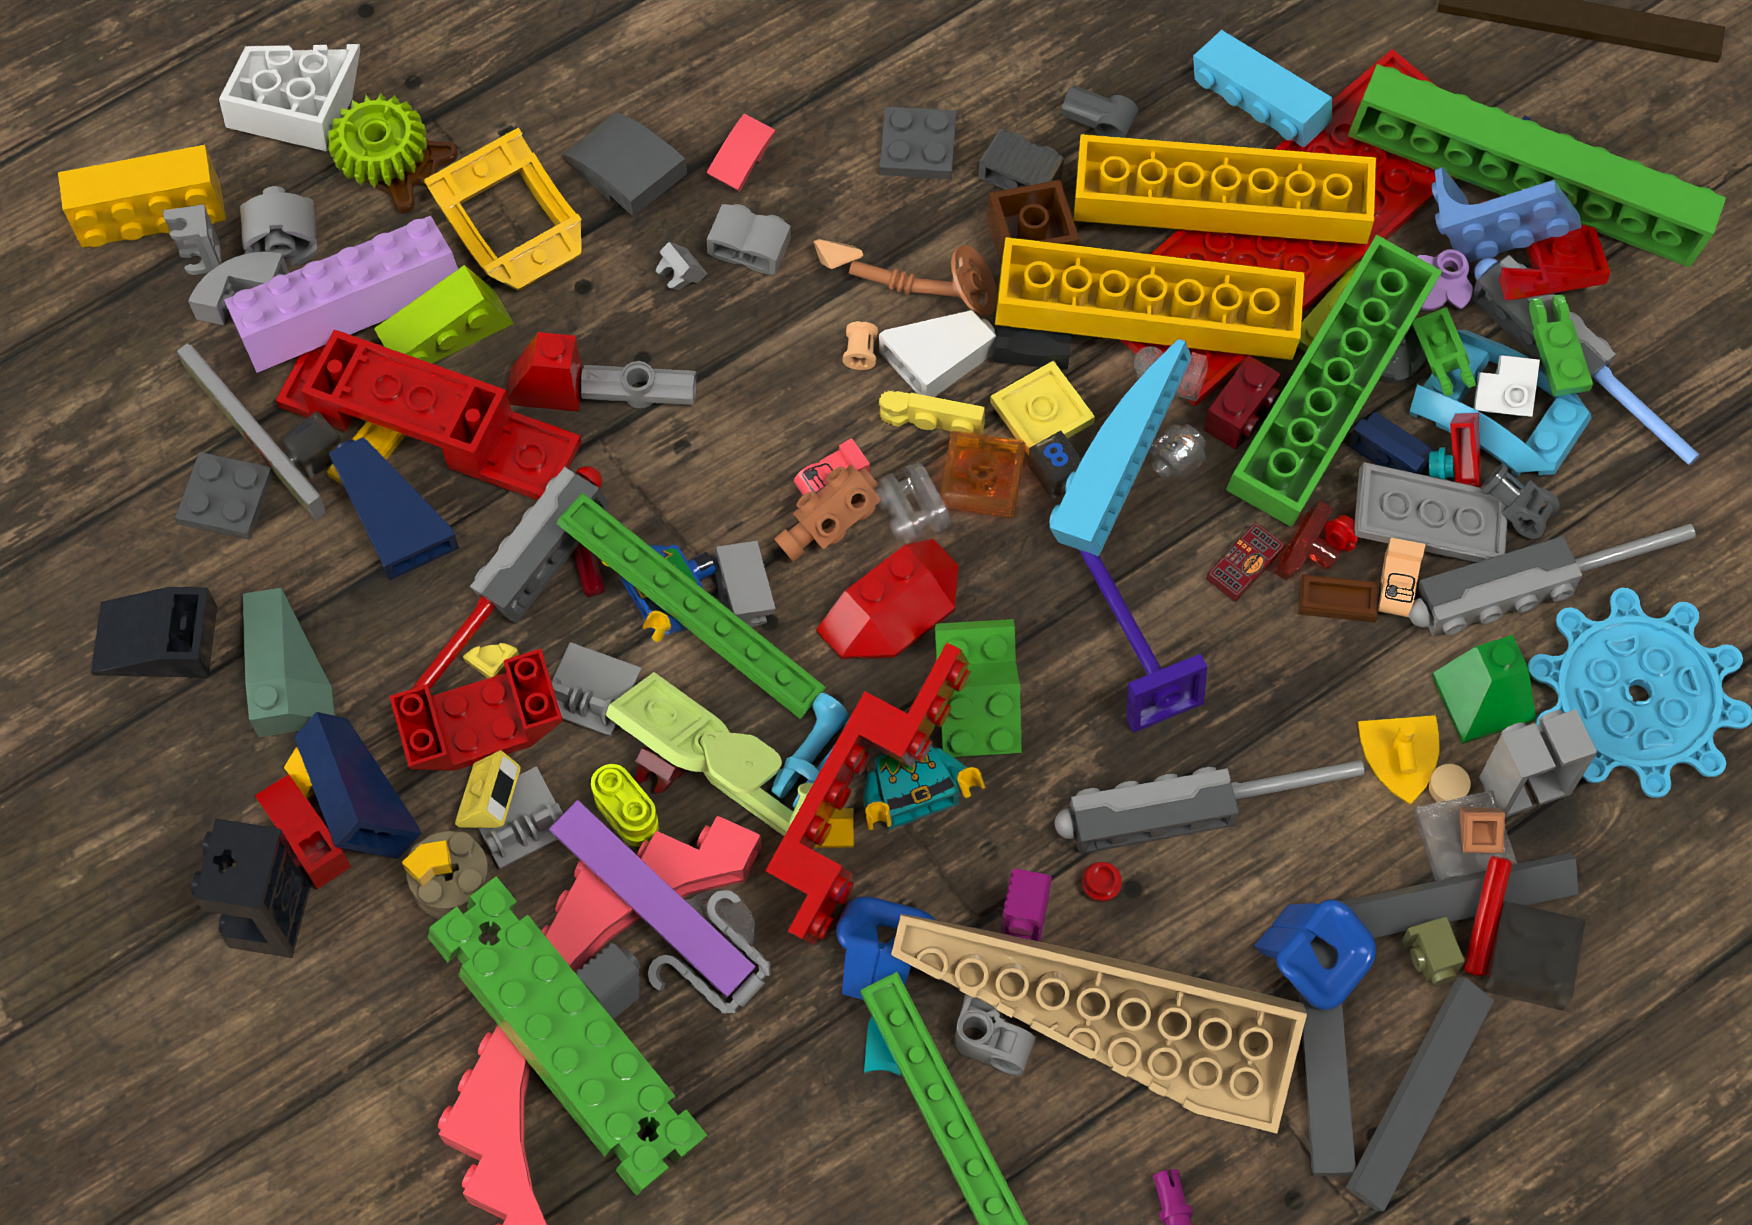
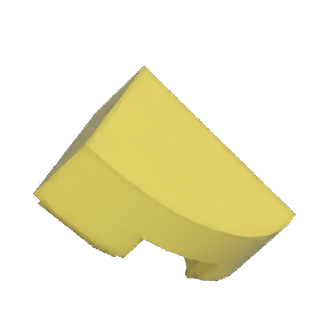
[463,643,519,678]

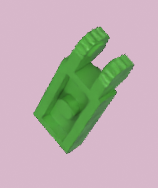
[1529,294,1593,396]
[1412,307,1476,397]

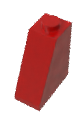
[507,332,583,412]

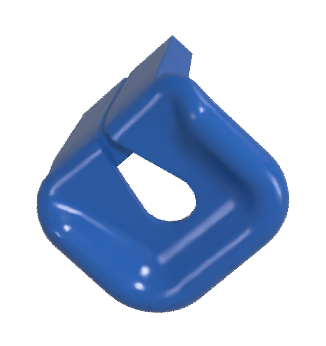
[837,897,937,1000]
[1254,899,1376,1010]

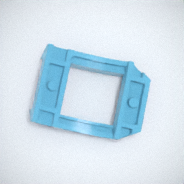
[1409,330,1592,477]

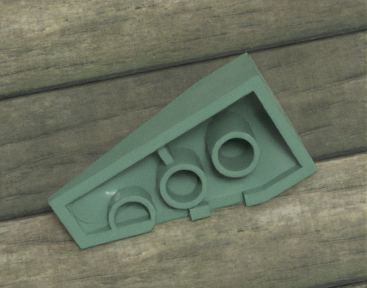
[243,588,336,737]

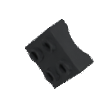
[994,325,1072,370]

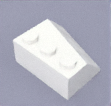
[219,44,360,151]

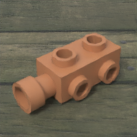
[774,465,882,562]

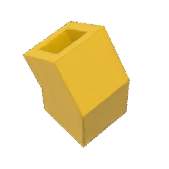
[402,840,452,887]

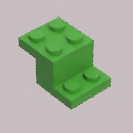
[935,619,1022,757]

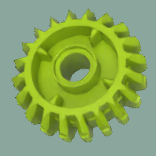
[328,93,427,188]

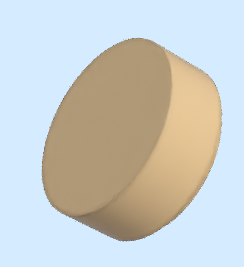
[1429,764,1471,806]

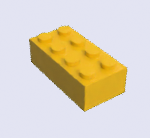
[58,145,226,248]

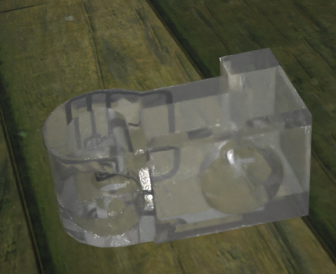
[1133,347,1208,401]

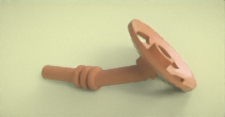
[849,245,998,316]

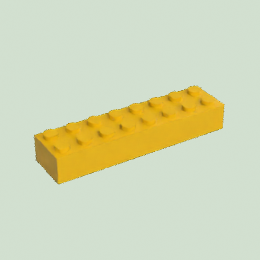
[1073,134,1376,244]
[995,237,1304,360]

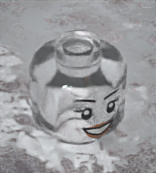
[1150,424,1207,480]

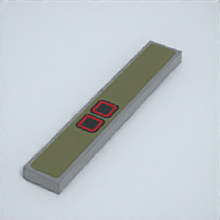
[177,343,326,521]

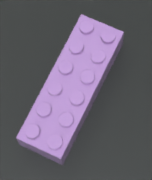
[224,216,458,373]

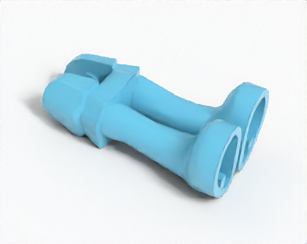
[772,693,851,808]

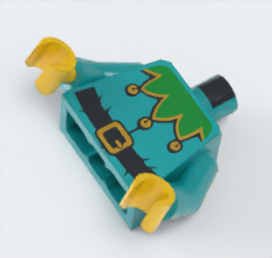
[862,746,985,830]

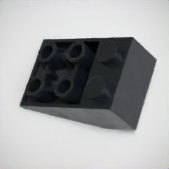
[91,587,218,678]

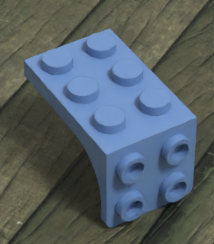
[1432,167,1581,263]

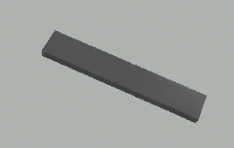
[1340,853,1579,938]
[1298,936,1356,1176]
[1346,977,1494,1212]

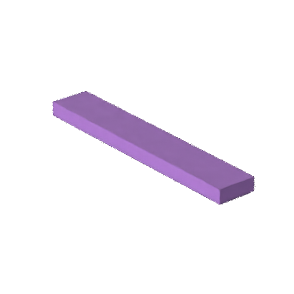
[549,800,755,998]

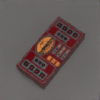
[1206,522,1286,602]

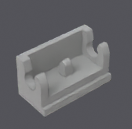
[163,204,222,275]
[712,541,776,627]

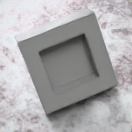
[656,242,708,291]

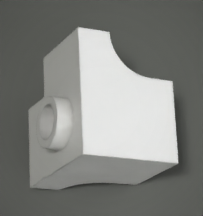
[1473,355,1540,417]

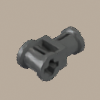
[1481,464,1560,539]

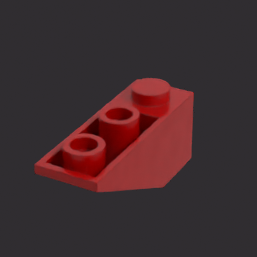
[255,774,351,890]

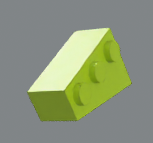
[374,265,514,363]

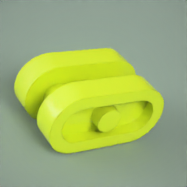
[591,764,659,847]

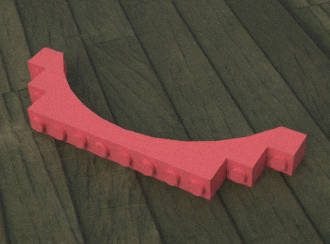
[438,816,762,1225]

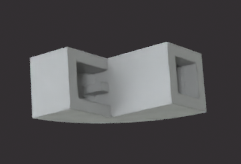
[188,252,289,325]

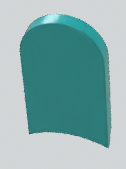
[864,1017,900,1076]

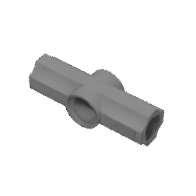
[581,361,697,408]

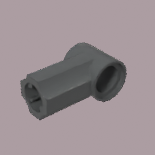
[1061,85,1138,138]

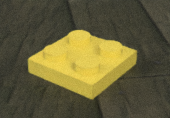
[990,361,1095,459]

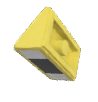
[455,751,521,828]

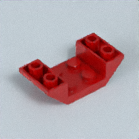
[389,648,563,771]

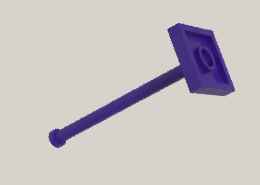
[1078,549,1207,733]

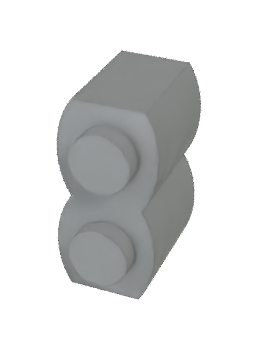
[707,204,791,275]

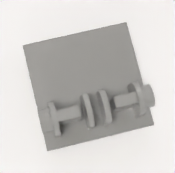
[551,642,642,737]
[479,766,563,869]

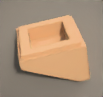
[813,239,863,269]

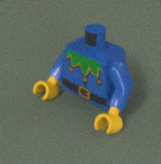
[602,545,716,642]

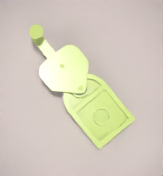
[605,672,813,836]

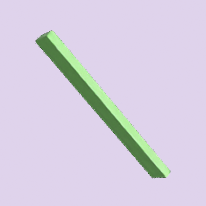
[556,492,826,719]
[860,972,1028,1225]

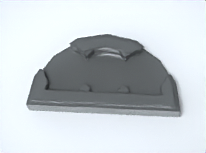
[1379,325,1426,384]

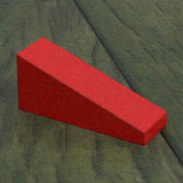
[1450,413,1481,488]

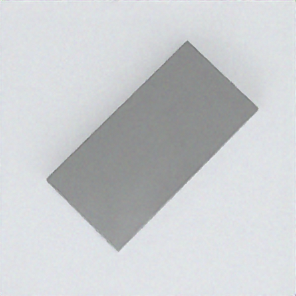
[1354,462,1508,562]

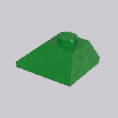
[1432,635,1536,744]

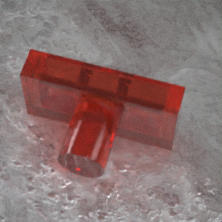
[1273,500,1340,581]

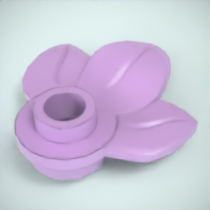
[1417,249,1473,311]

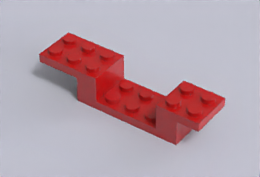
[276,329,582,500]
[765,642,971,945]

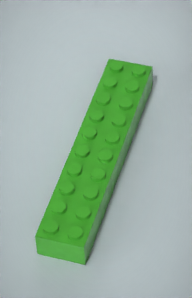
[1347,64,1726,268]

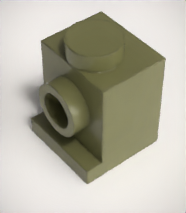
[1402,916,1465,986]

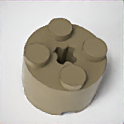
[406,831,493,920]

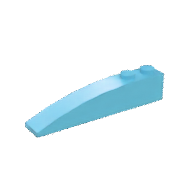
[1049,339,1192,556]

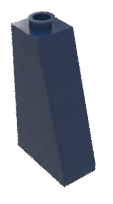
[329,437,459,581]
[294,712,422,859]

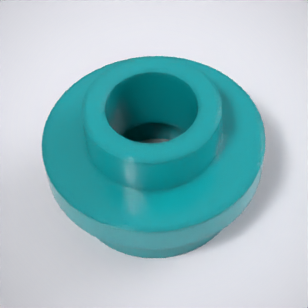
[1429,447,1454,480]

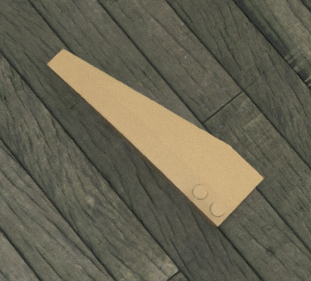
[891,914,1307,1133]

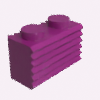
[1001,868,1052,942]

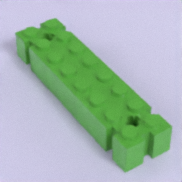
[427,876,707,1196]

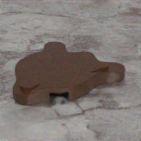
[367,139,458,213]

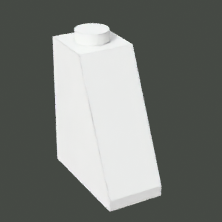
[879,310,996,397]

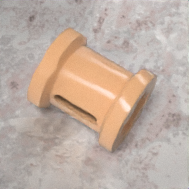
[842,321,878,370]

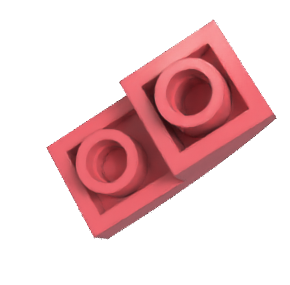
[707,114,776,192]

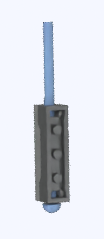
[1471,255,1700,465]

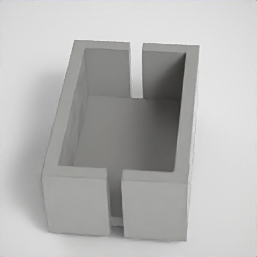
[1479,709,1597,817]

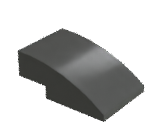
[562,112,687,217]

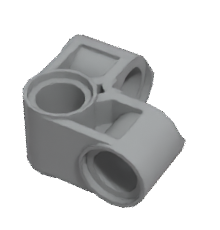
[954,994,1037,1075]

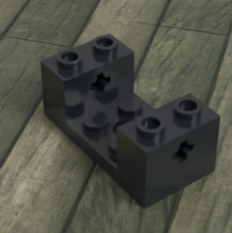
[191,819,312,958]

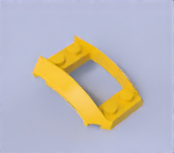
[424,127,582,291]

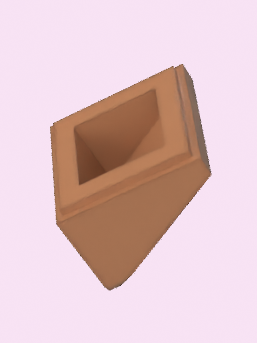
[1460,807,1505,853]

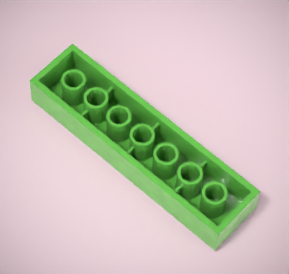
[1226,235,1442,527]

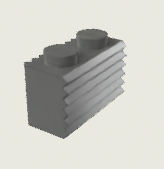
[979,129,1064,190]
[577,943,641,1019]

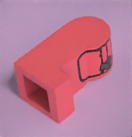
[794,438,870,495]

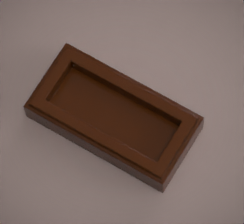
[1298,574,1379,623]

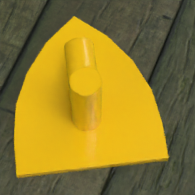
[1357,715,1439,805]

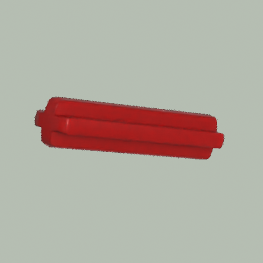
[1463,856,1512,976]

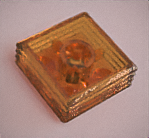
[939,430,1026,518]

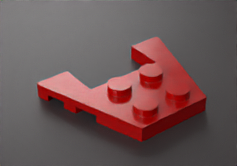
[1481,201,1611,300]

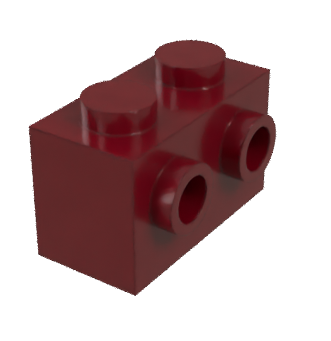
[1204,355,1281,450]

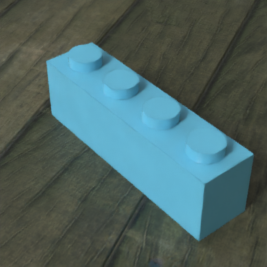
[1193,30,1332,147]

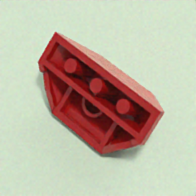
[816,539,958,659]

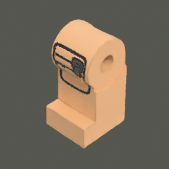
[1378,538,1425,617]

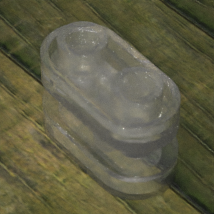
[873,461,951,544]

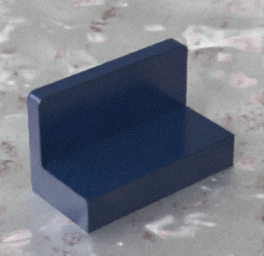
[1348,412,1435,475]

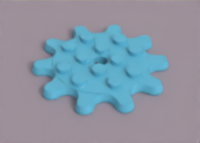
[1528,588,1752,798]

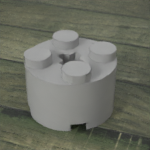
[240,186,317,266]

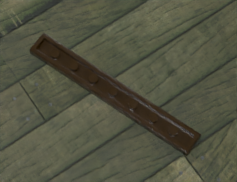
[1437,0,1725,63]

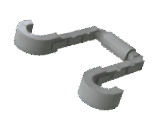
[648,890,771,1014]

